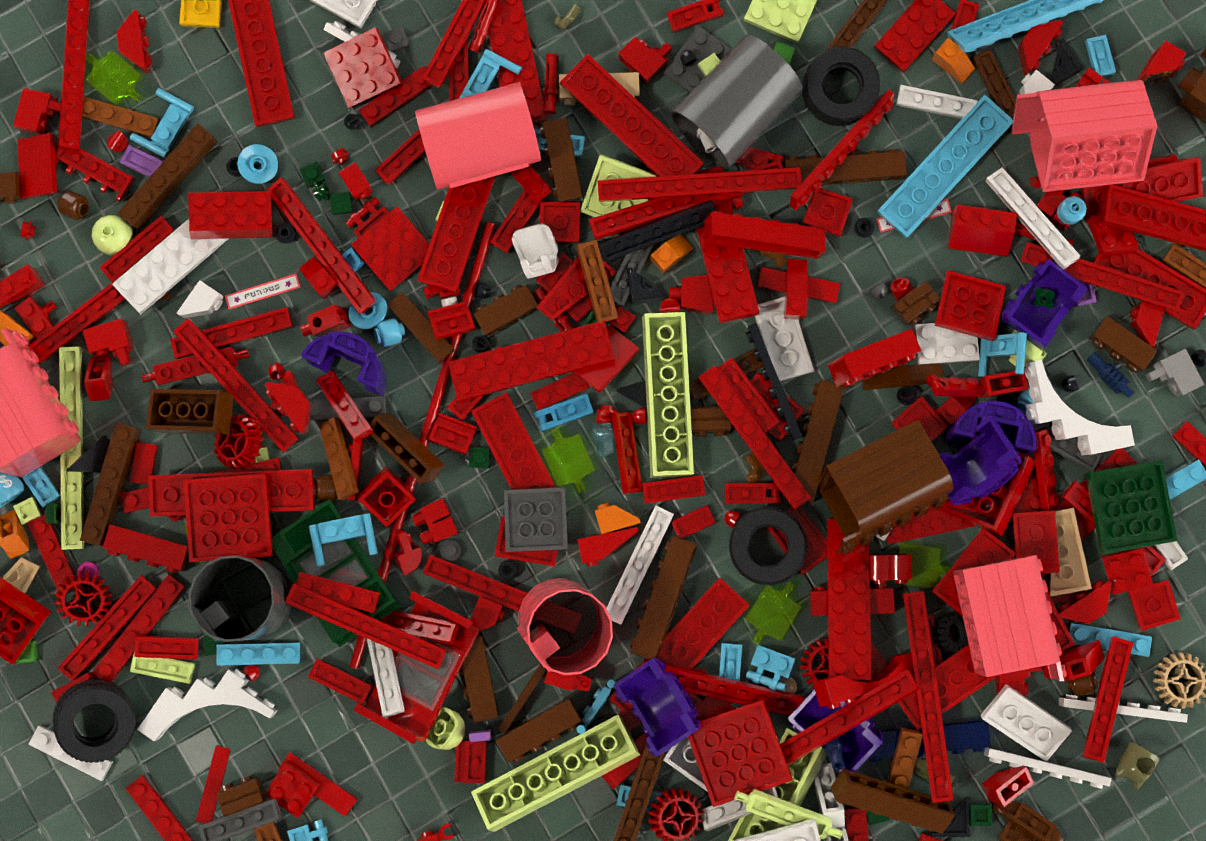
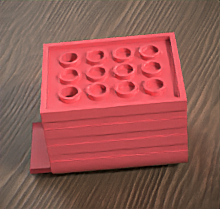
[1012,80,1157,192]
[0,328,81,477]
[953,555,1067,682]

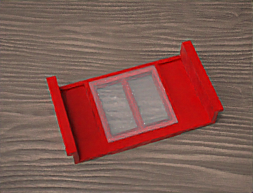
[353,591,480,744]

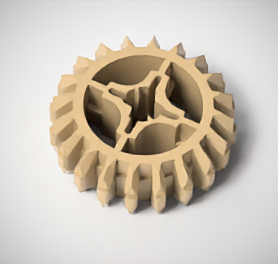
[1153,652,1206,709]

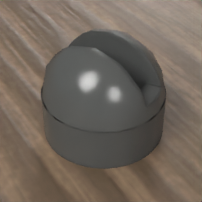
[870,282,887,299]

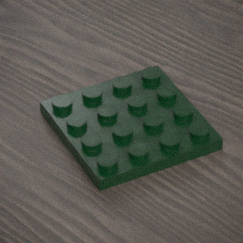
[1085,460,1177,555]

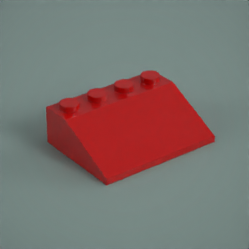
[941,438,1035,537]
[0,577,52,665]

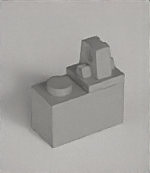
[1145,349,1204,398]

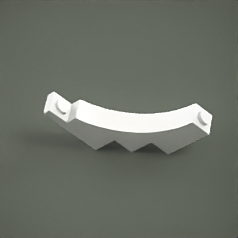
[814,763,849,841]

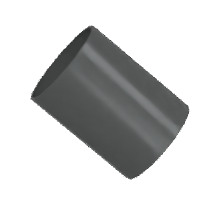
[671,35,803,169]
[188,556,293,642]

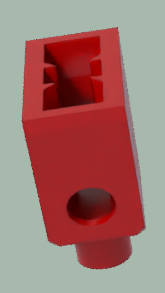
[669,275,714,315]
[300,304,352,337]

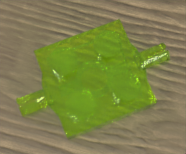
[85,50,143,106]
[542,427,595,494]
[894,543,950,589]
[745,581,801,645]

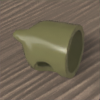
[1115,742,1160,790]

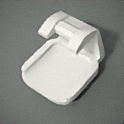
[512,224,559,279]

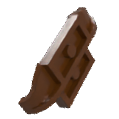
[992,801,1063,841]

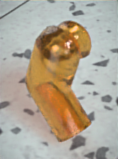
[760,251,787,268]
[744,452,762,483]

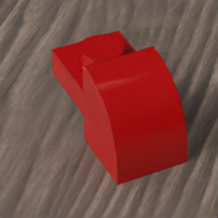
[394,529,421,575]

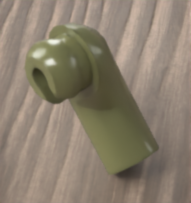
[554,4,581,30]

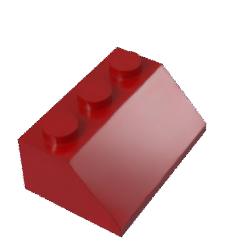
[947,205,1017,257]

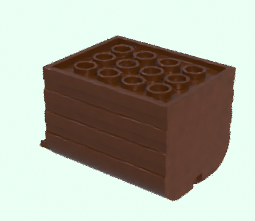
[817,420,953,555]

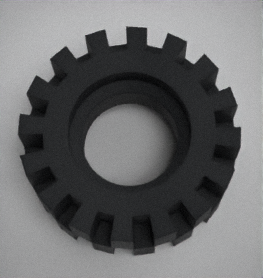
[932,614,968,652]

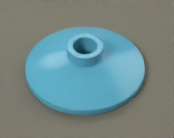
[237,144,278,184]
[349,292,387,329]

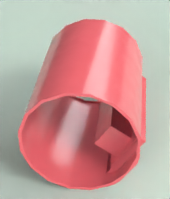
[415,82,541,190]
[517,578,613,675]

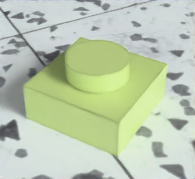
[698,53,720,76]
[13,497,43,525]

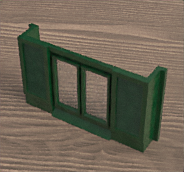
[272,499,401,647]

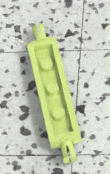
[734,789,843,839]

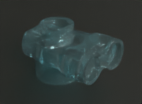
[591,423,615,457]

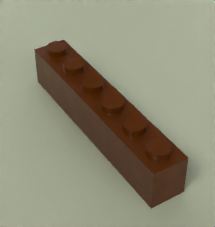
[118,123,218,231]
[783,149,907,186]
[791,379,844,504]
[80,422,142,546]
[630,536,697,660]
[831,768,955,834]

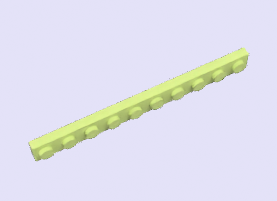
[59,347,84,550]

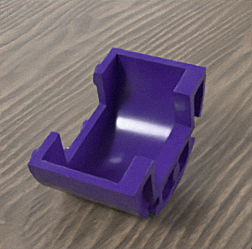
[1001,259,1088,350]
[301,332,386,397]
[944,401,1036,455]
[939,415,1021,505]
[614,657,700,757]
[788,689,884,772]

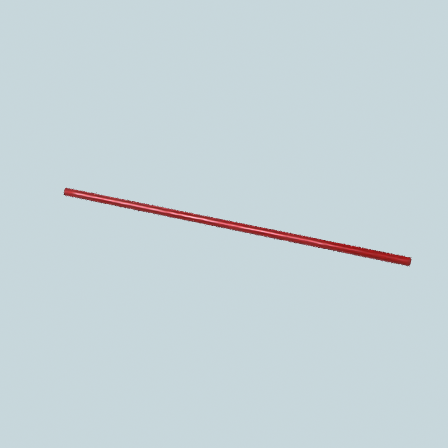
[349,222,496,669]

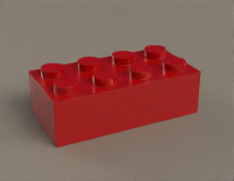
[188,191,272,239]
[827,329,922,388]

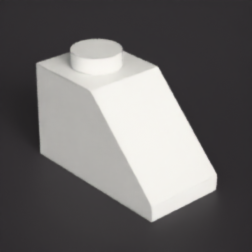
[1019,70,1055,94]
[177,280,223,319]

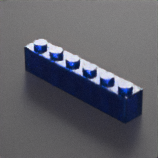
[868,720,991,762]

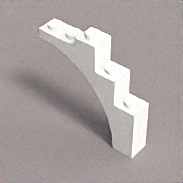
[1025,360,1135,455]
[137,668,278,741]

